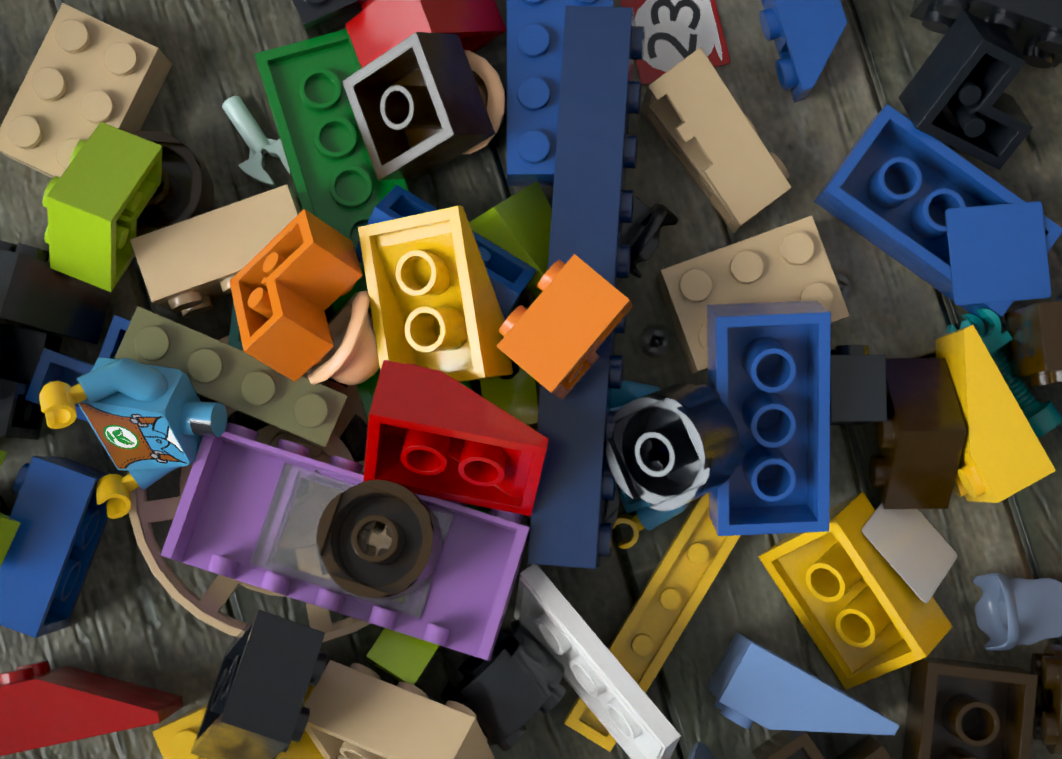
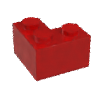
[345,0,506,68]

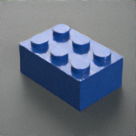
[0,456,109,638]

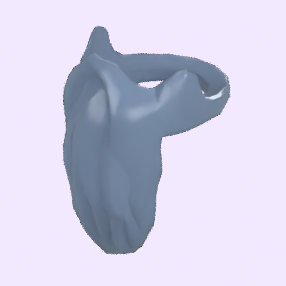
[973,572,1062,651]

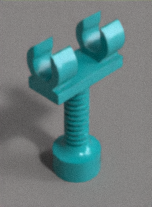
[946,308,1062,438]

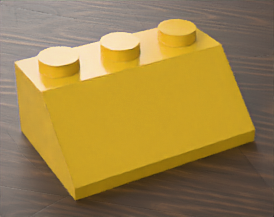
[758,492,953,690]

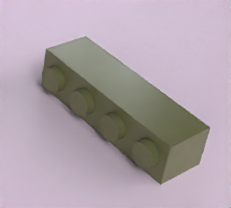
[115,306,348,447]

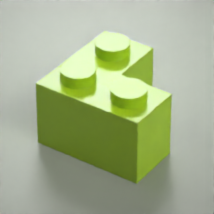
[42,122,162,292]

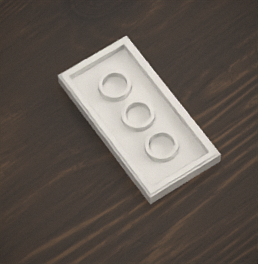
[514,564,681,759]

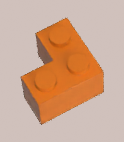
[230,209,363,382]
[496,254,633,400]

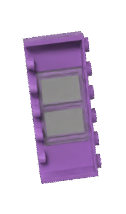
[161,423,530,661]

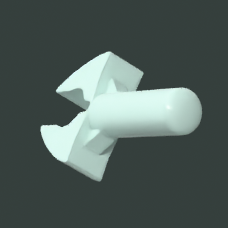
[222,96,291,188]

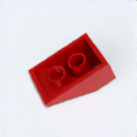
[363,360,548,516]
[0,660,184,756]

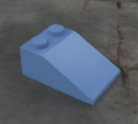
[707,632,900,735]

